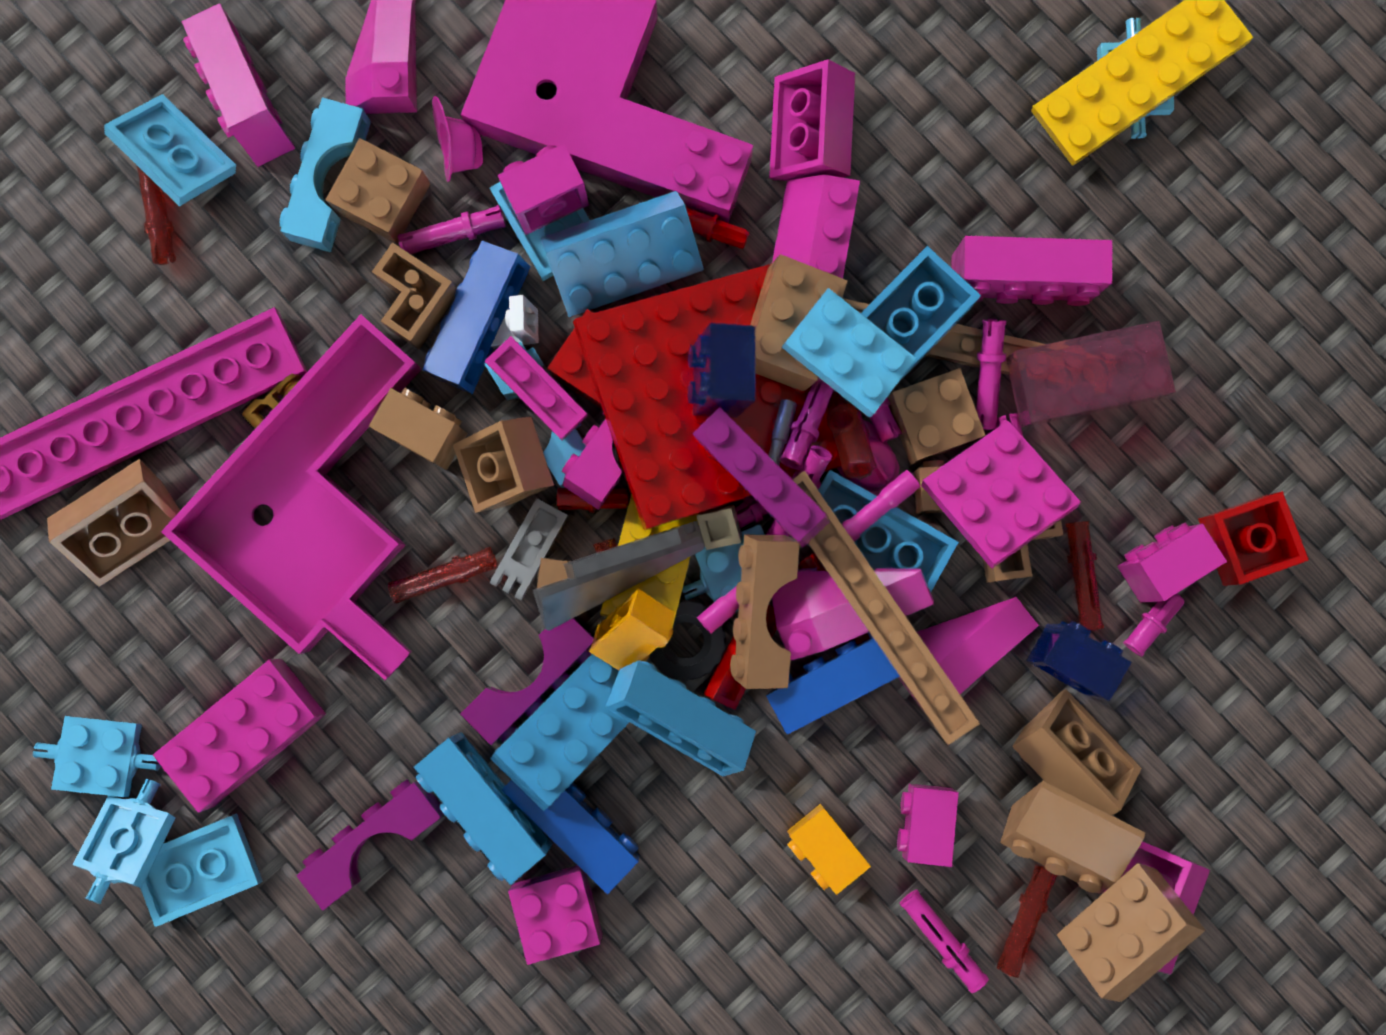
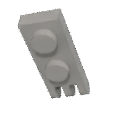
[490,498,569,601]

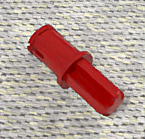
[686,206,749,249]
[557,487,629,513]

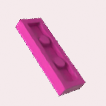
[485,336,588,441]

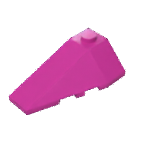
[346,0,417,114]
[772,568,934,660]
[898,597,1039,713]

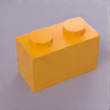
[589,589,675,670]
[787,803,871,895]

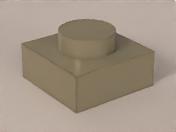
[697,504,743,550]

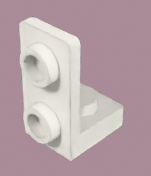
[491,295,539,349]

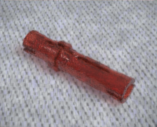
[136,165,176,265]
[1065,521,1104,631]
[388,547,498,604]
[996,864,1058,978]

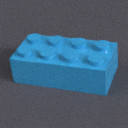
[541,191,704,317]
[861,246,981,385]
[806,470,959,592]
[491,654,629,811]
[414,732,553,885]

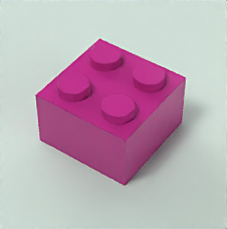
[497,143,589,235]
[1117,522,1227,603]
[508,865,603,965]

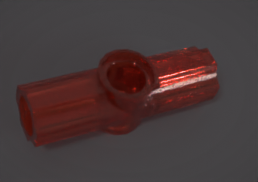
[827,390,877,480]

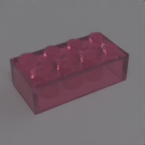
[1006,321,1176,428]

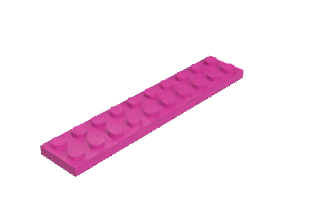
[0,307,307,520]

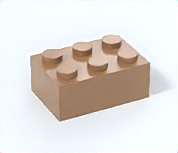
[737,254,848,391]
[1057,863,1206,1002]

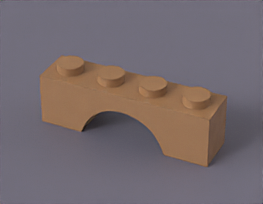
[730,535,799,689]

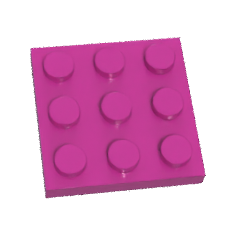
[921,421,1081,569]

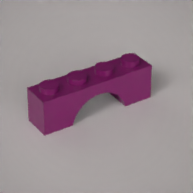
[693,407,830,548]
[460,617,594,745]
[296,779,445,911]

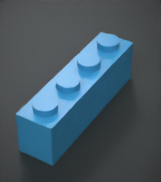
[605,661,756,776]

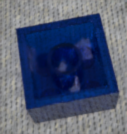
[688,323,755,418]
[1026,621,1132,701]

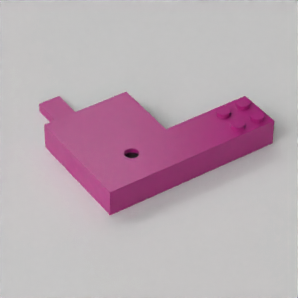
[461,0,753,223]
[161,314,422,680]

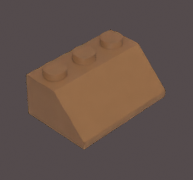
[47,459,180,587]
[1012,689,1142,816]
[1000,781,1145,894]

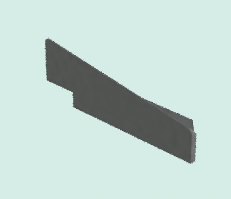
[533,521,704,630]

